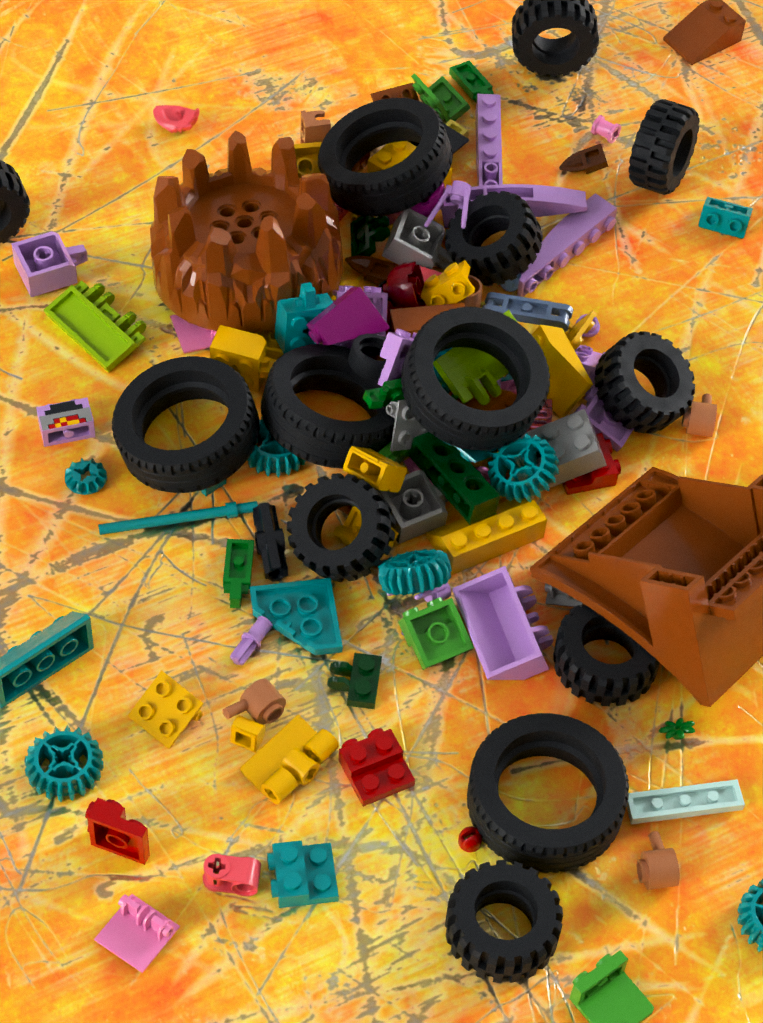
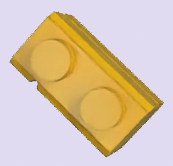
[343,446,407,493]

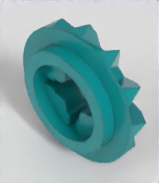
[65,458,107,495]

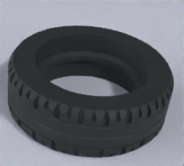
[318,98,453,216]
[401,307,550,451]
[260,344,395,469]
[112,356,260,493]
[467,713,629,873]

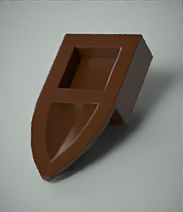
[559,144,609,174]
[345,256,395,285]

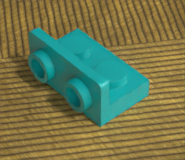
[698,196,753,239]

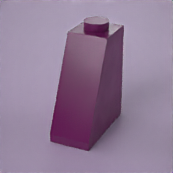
[306,287,390,345]

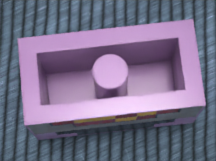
[36,397,95,447]

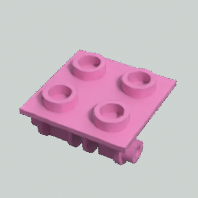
[170,315,217,354]
[94,894,180,973]

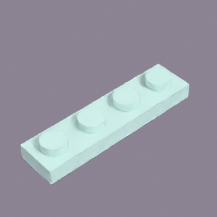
[627,779,745,825]

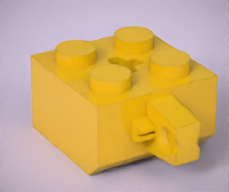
[210,325,276,392]

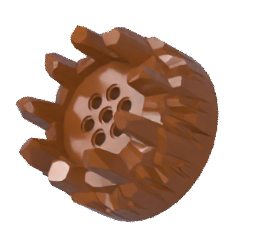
[150,130,343,333]

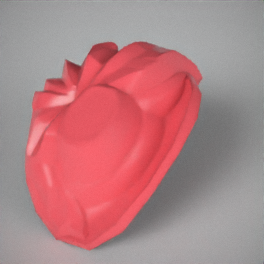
[153,105,200,133]

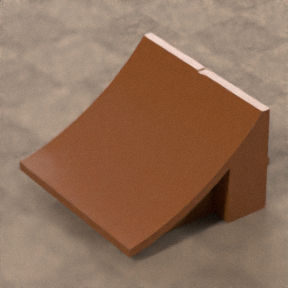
[530,467,763,707]

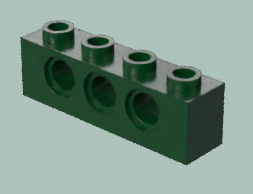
[409,432,500,525]

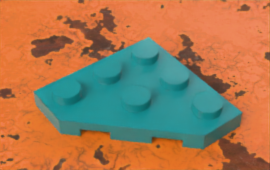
[250,578,343,655]

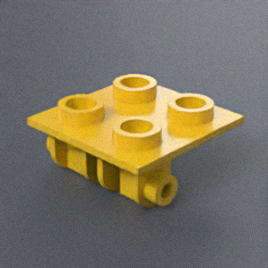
[127,670,204,749]

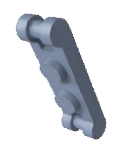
[482,292,574,332]

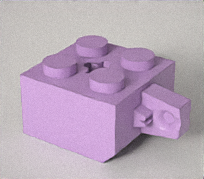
[11,231,88,297]

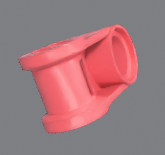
[203,854,261,896]

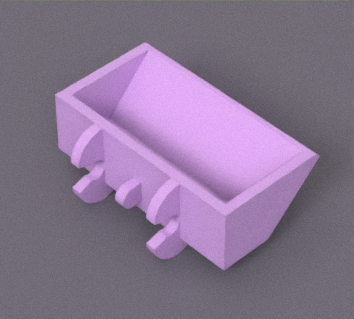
[452,566,553,680]

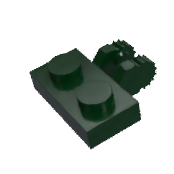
[350,215,390,256]
[327,653,382,709]

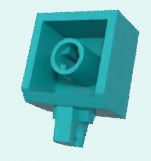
[274,282,333,354]

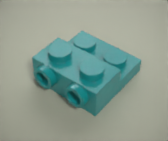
[267,840,339,908]

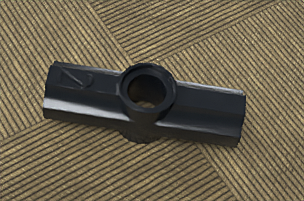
[253,502,288,582]

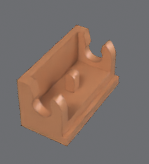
[300,110,331,144]

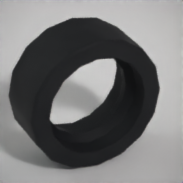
[348,334,386,380]

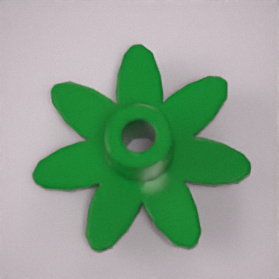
[659,718,695,740]

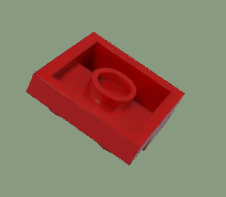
[562,433,621,495]
[338,728,415,807]
[85,797,150,865]

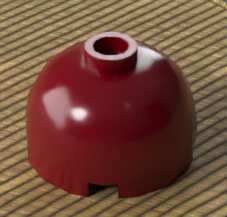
[383,261,426,309]

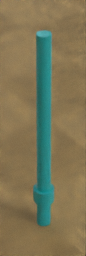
[98,501,258,535]

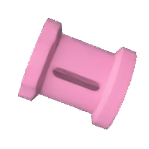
[591,115,621,144]

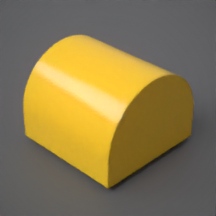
[230,715,266,753]

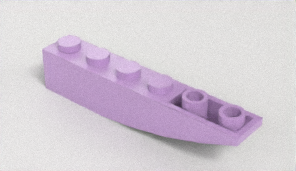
[475,94,503,186]
[441,184,587,228]
[517,193,617,297]

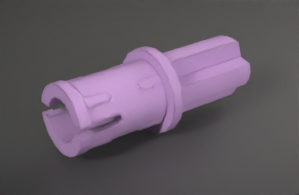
[230,616,273,666]

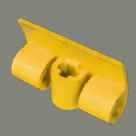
[240,714,339,804]

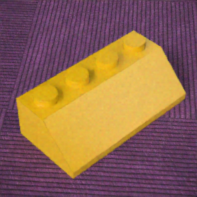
[426,498,547,575]

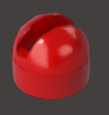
[458,826,482,853]

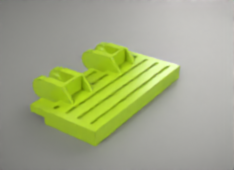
[44,280,147,372]
[433,310,517,406]

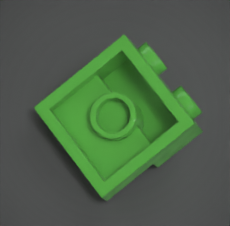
[398,597,474,670]

